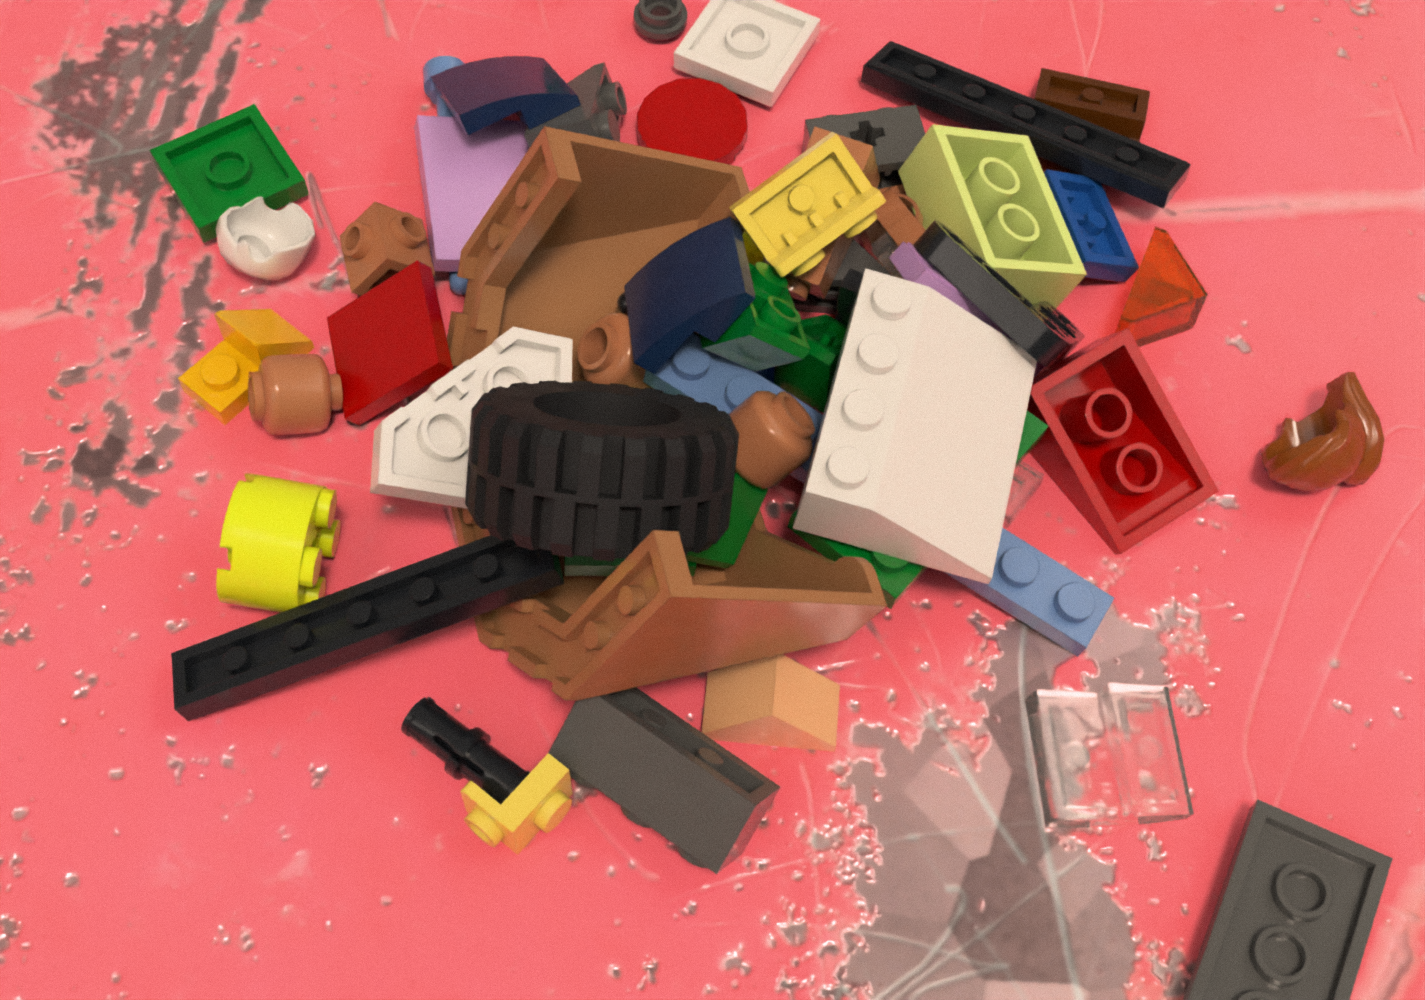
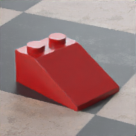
[1027,328,1219,555]

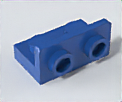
[1044,169,1139,282]

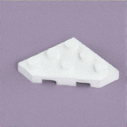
[370,326,573,509]

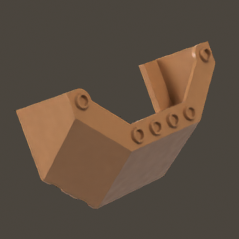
[447,126,887,701]

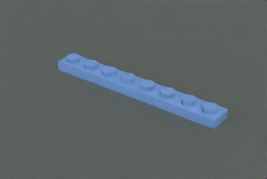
[643,333,1114,657]

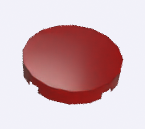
[637,78,748,165]

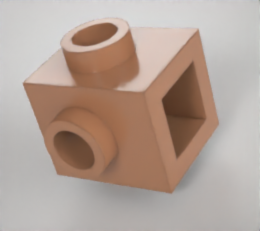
[340,202,435,295]

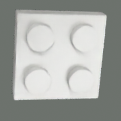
[674,0,821,107]

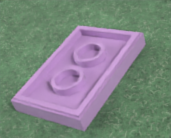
[414,115,529,272]

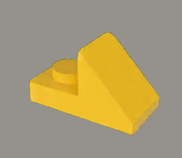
[178,309,314,425]

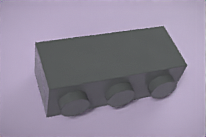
[549,687,781,874]

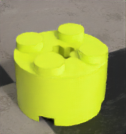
[216,473,341,613]

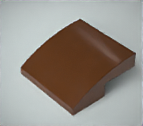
[1034,68,1150,186]

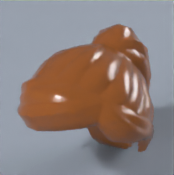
[1261,372,1385,491]

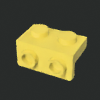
[729,132,886,277]

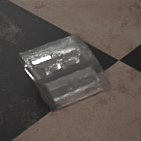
[1025,683,1194,828]

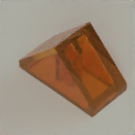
[1115,227,1208,347]

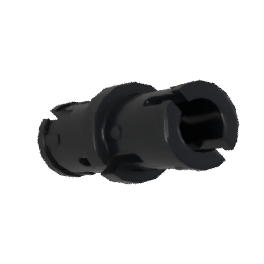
[401,697,530,804]

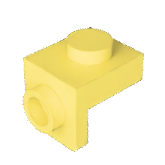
[460,753,573,855]

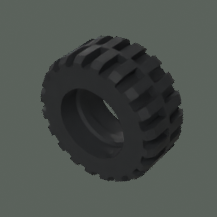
[465,381,739,561]

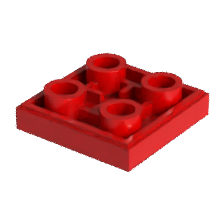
[327,260,453,426]

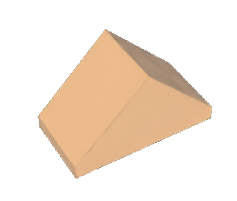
[702,654,840,752]

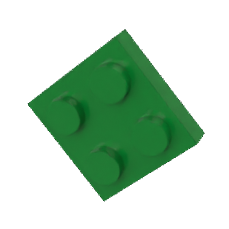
[150,104,309,243]

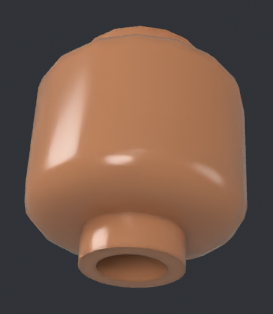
[577,313,654,389]
[248,354,343,435]
[729,391,815,489]

